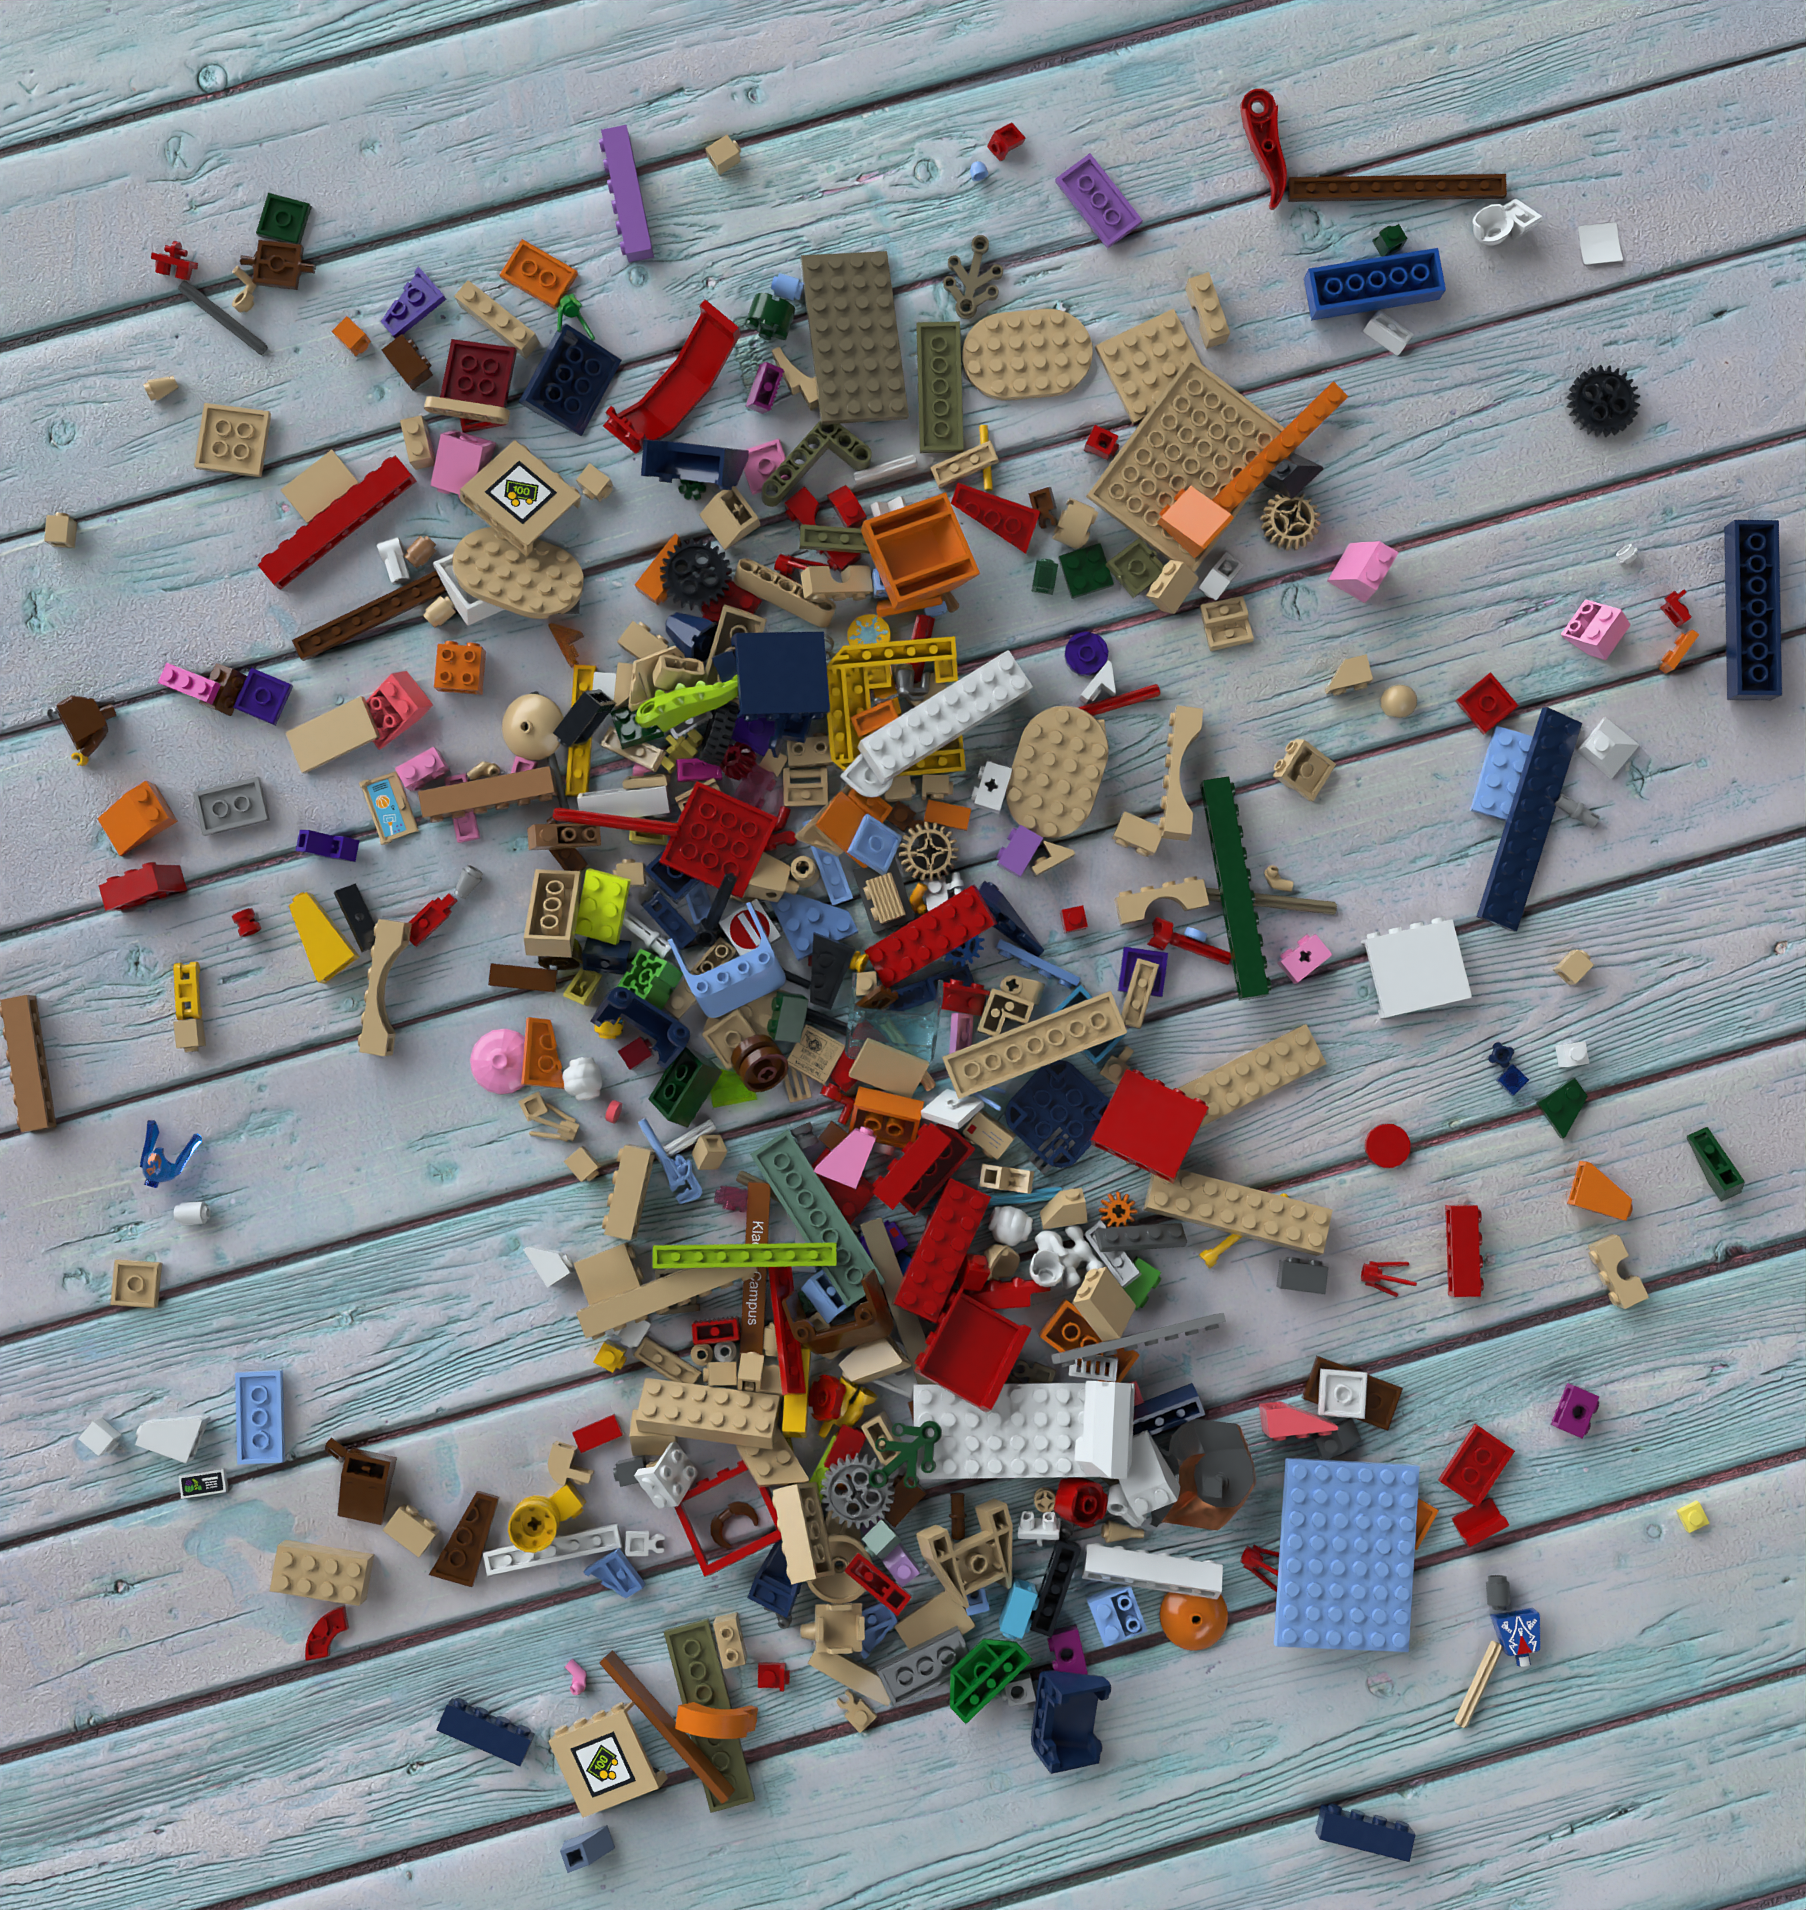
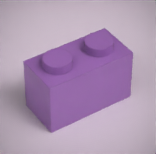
[996,825,1043,878]

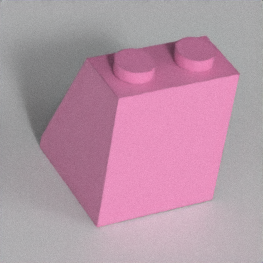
[430,430,496,498]
[1327,541,1399,603]

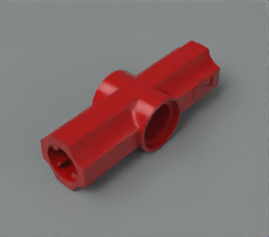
[905,614,935,683]

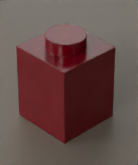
[618,1036,655,1070]

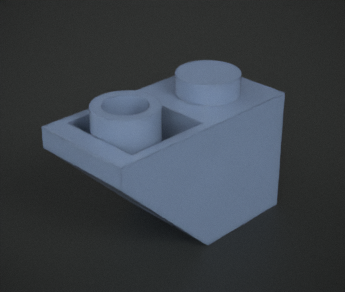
[560,1825,615,1873]

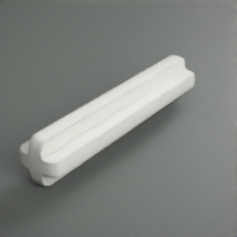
[854,455,917,485]
[655,1119,716,1163]

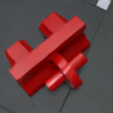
[151,241,198,281]

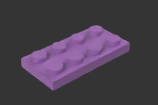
[1055,153,1143,249]

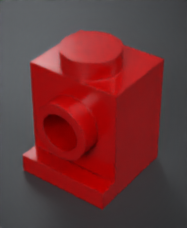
[1084,425,1120,461]

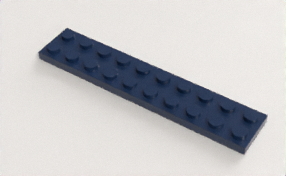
[1476,707,1582,932]

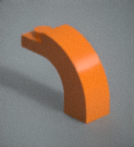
[675,1702,758,1739]

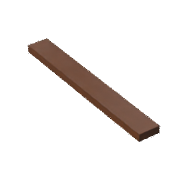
[599,1650,735,1804]

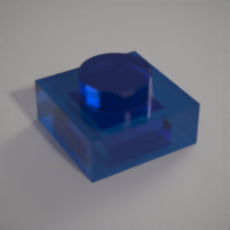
[1496,1064,1529,1096]

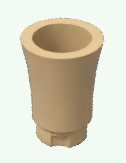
[789,856,820,888]

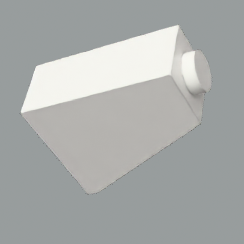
[135,1415,209,1463]

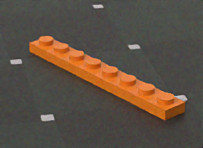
[1212,381,1348,513]

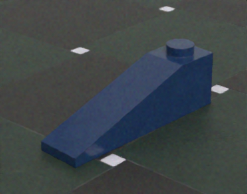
[978,880,1044,957]

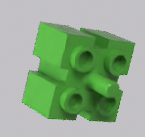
[617,948,683,1010]

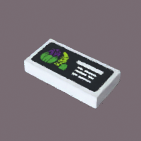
[178,1468,229,1499]

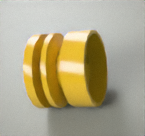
[508,1495,560,1553]

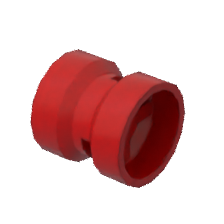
[232,908,262,938]

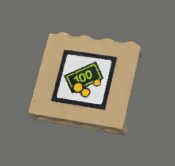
[460,440,581,556]
[548,1702,668,1818]

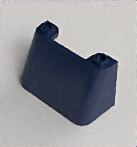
[590,986,690,1069]
[1031,1670,1111,1774]

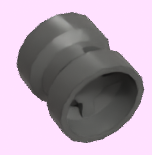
[790,1122,819,1150]

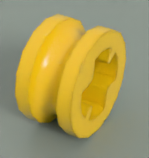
[850,951,868,973]

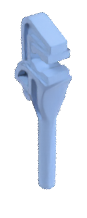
[638,1118,702,1204]

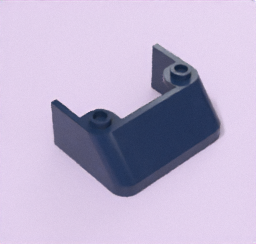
[641,439,749,490]

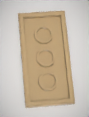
[285,696,380,773]

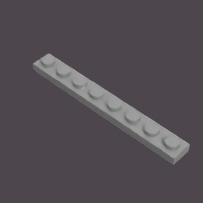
[1051,1313,1226,1367]

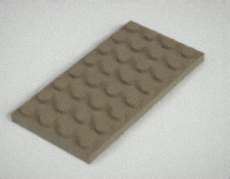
[800,251,909,425]

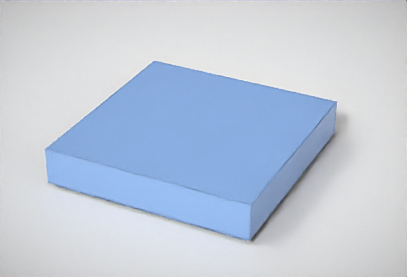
[847,814,902,875]

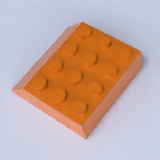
[861,492,980,611]

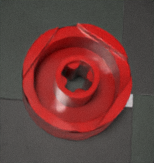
[1054,1477,1108,1528]

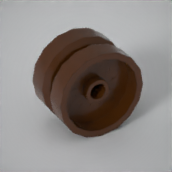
[730,1034,788,1093]

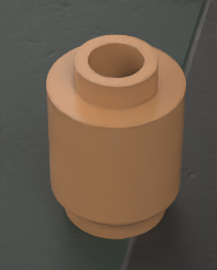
[404,535,436,568]

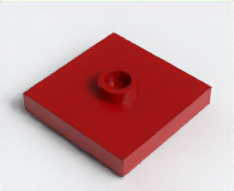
[1455,672,1519,735]

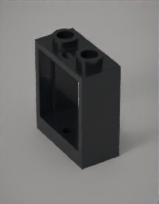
[553,689,617,748]

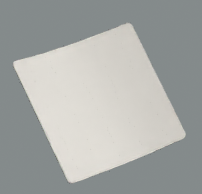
[1578,222,1623,264]

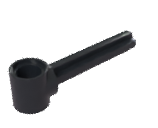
[696,872,737,947]

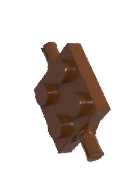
[240,240,316,290]

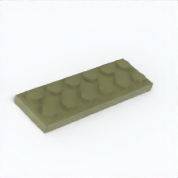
[916,321,964,453]

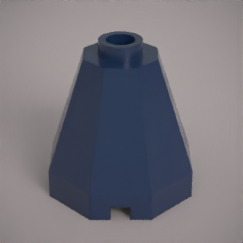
[665,612,718,662]

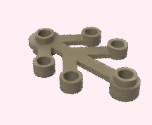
[943,235,1003,319]

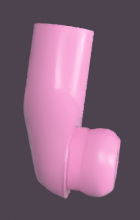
[564,1659,587,1695]

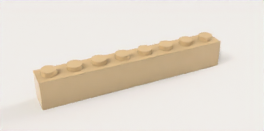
[576,1267,758,1340]

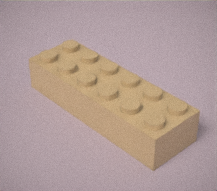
[635,1378,781,1450]

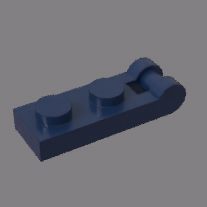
[641,890,697,950]

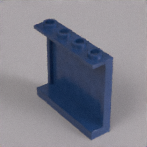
[731,632,830,722]

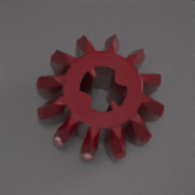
[719,741,758,781]

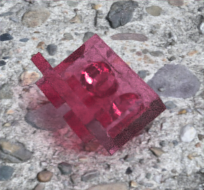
[732,765,777,809]

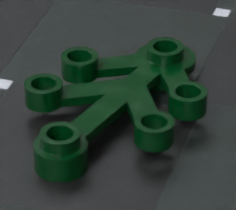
[869,1421,942,1489]

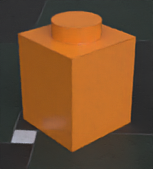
[332,316,371,357]

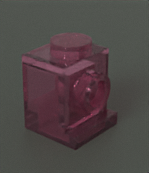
[714,1185,748,1213]

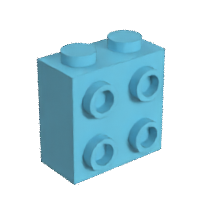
[998,1576,1040,1640]

